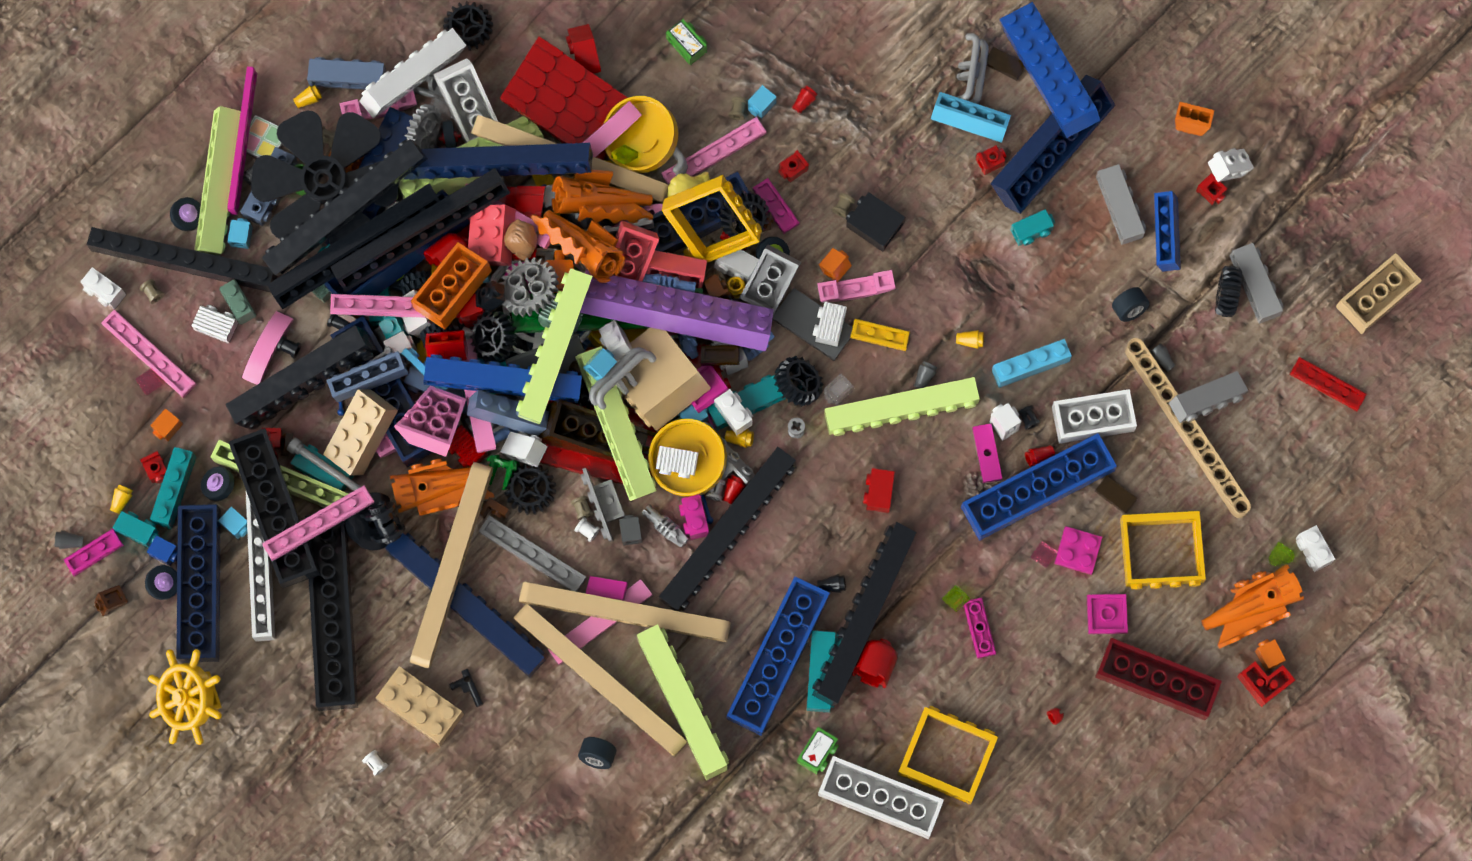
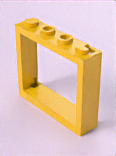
[662,175,762,263]
[1120,511,1206,590]
[898,706,998,805]

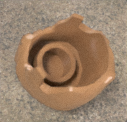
[504,219,538,261]

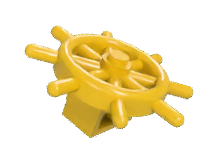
[148,649,222,745]

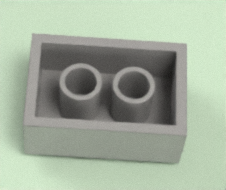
[740,245,801,315]

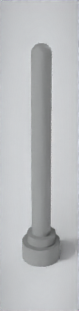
[287,437,361,491]

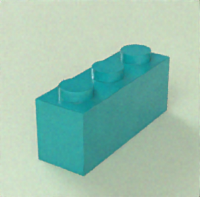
[290,444,354,492]

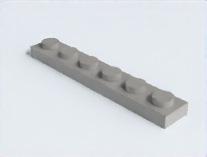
[479,516,586,592]

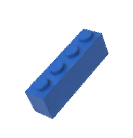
[1154,191,1181,272]

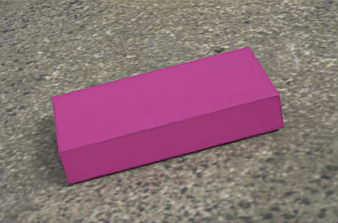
[585,576,628,601]

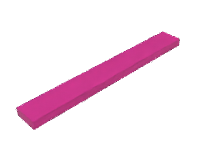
[227,66,257,215]

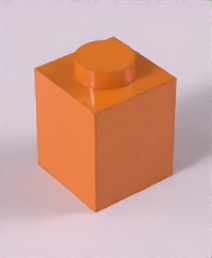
[819,248,852,283]
[150,408,183,441]
[1255,639,1286,672]

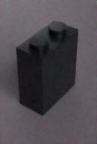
[846,192,906,252]

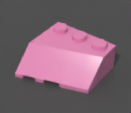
[395,386,467,457]

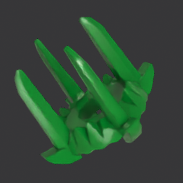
[486,455,520,490]

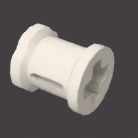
[574,517,600,542]
[362,750,388,776]

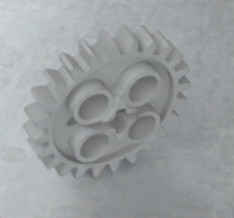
[405,104,443,149]
[500,257,559,317]

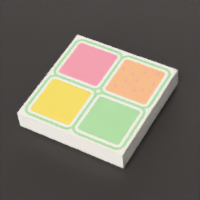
[247,115,282,158]

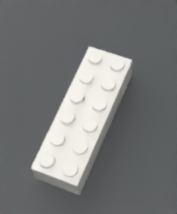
[360,28,467,119]
[818,756,944,839]

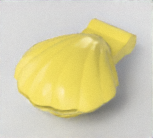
[667,172,710,197]

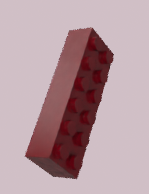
[1095,638,1222,720]

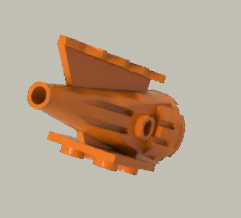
[551,170,653,224]
[531,210,625,283]
[390,459,495,516]
[1201,564,1304,649]

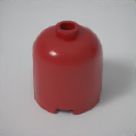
[423,233,469,267]
[852,639,898,688]

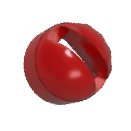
[1047,708,1064,725]

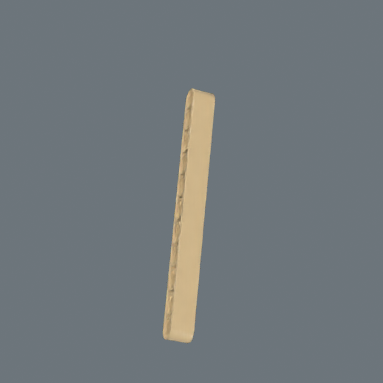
[471,115,669,204]
[1125,338,1251,518]
[410,462,493,668]
[519,582,731,642]
[514,603,687,757]

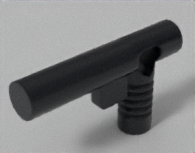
[449,669,483,707]

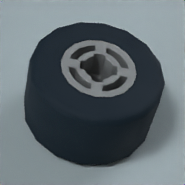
[1112,287,1150,322]
[578,737,617,769]

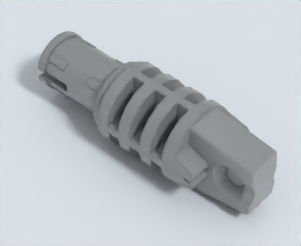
[642,505,689,548]

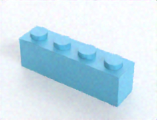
[931,92,1011,143]
[992,339,1072,388]

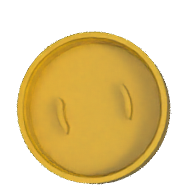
[604,96,678,173]
[648,419,727,497]

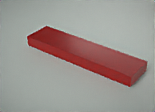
[1289,357,1367,411]

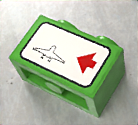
[797,727,839,775]

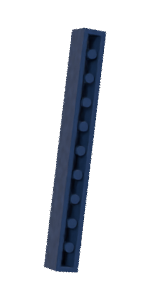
[404,143,593,180]
[385,532,546,677]

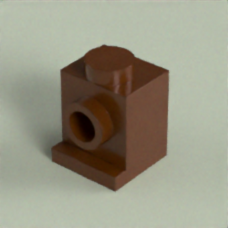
[704,274,735,300]

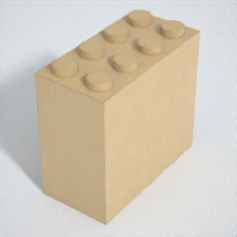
[621,328,711,431]

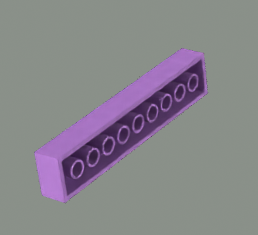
[580,270,774,352]

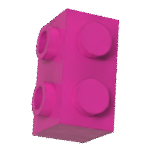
[678,494,709,540]

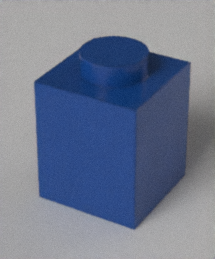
[147,535,178,566]

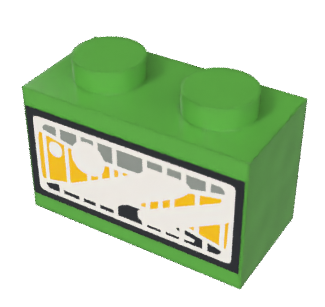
[666,19,707,65]

